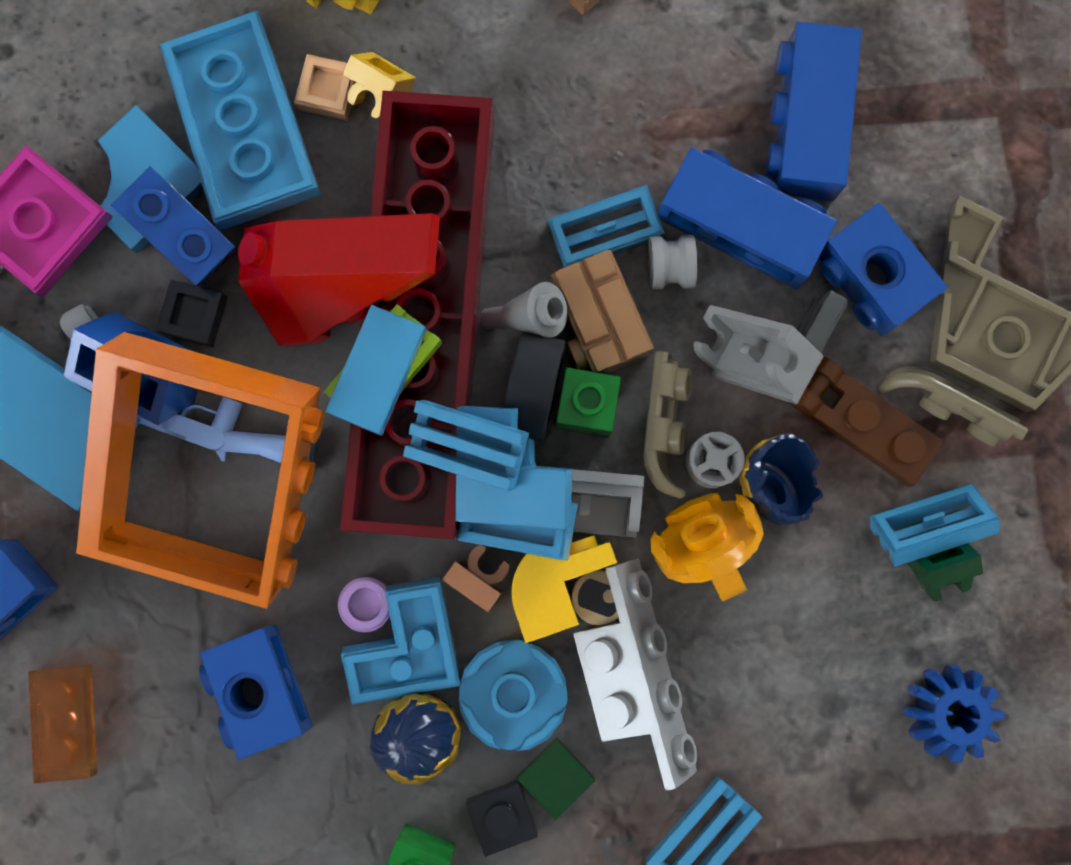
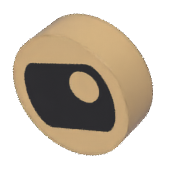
[572,570,619,626]

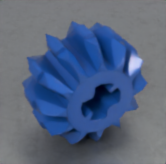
[902,664,1007,763]

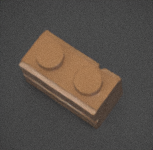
[551,250,654,374]

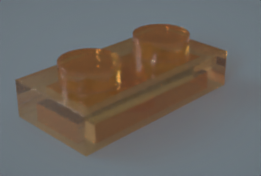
[28,664,97,783]

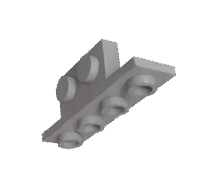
[573,558,698,790]

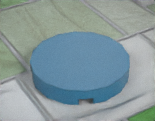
[459,639,568,751]

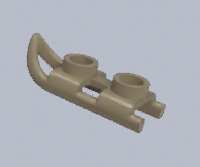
[643,351,693,498]
[878,366,1028,447]

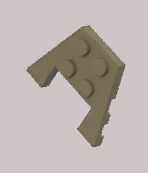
[929,196,1071,413]

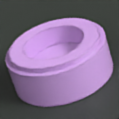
[338,577,390,632]

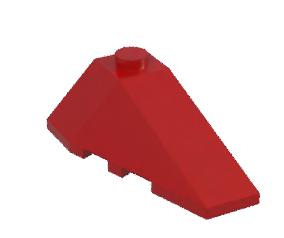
[238,213,440,347]

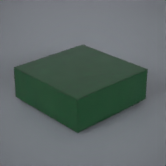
[517,737,595,820]

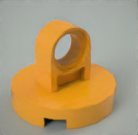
[651,493,764,602]

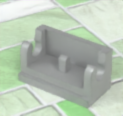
[693,305,823,405]
[537,466,644,538]

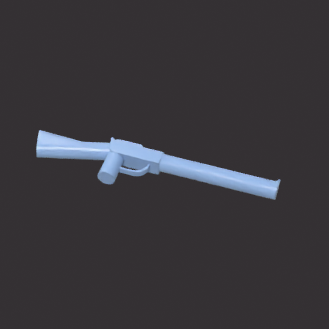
[137,397,315,463]

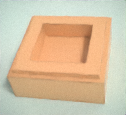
[294,54,356,121]

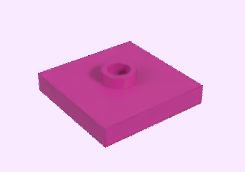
[0,145,113,297]

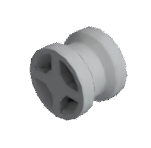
[648,234,697,290]
[685,432,744,488]

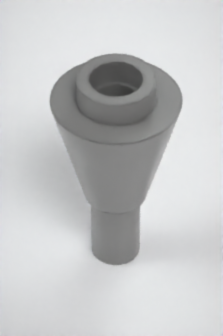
[480,282,567,338]

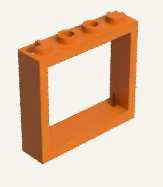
[76,332,325,609]

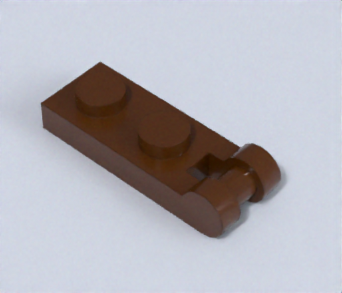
[788,356,944,487]

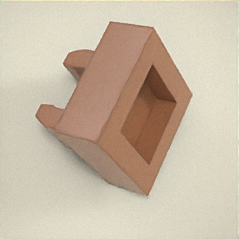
[442,545,510,612]

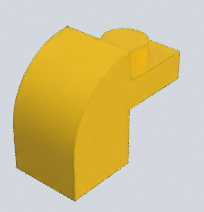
[512,535,617,643]

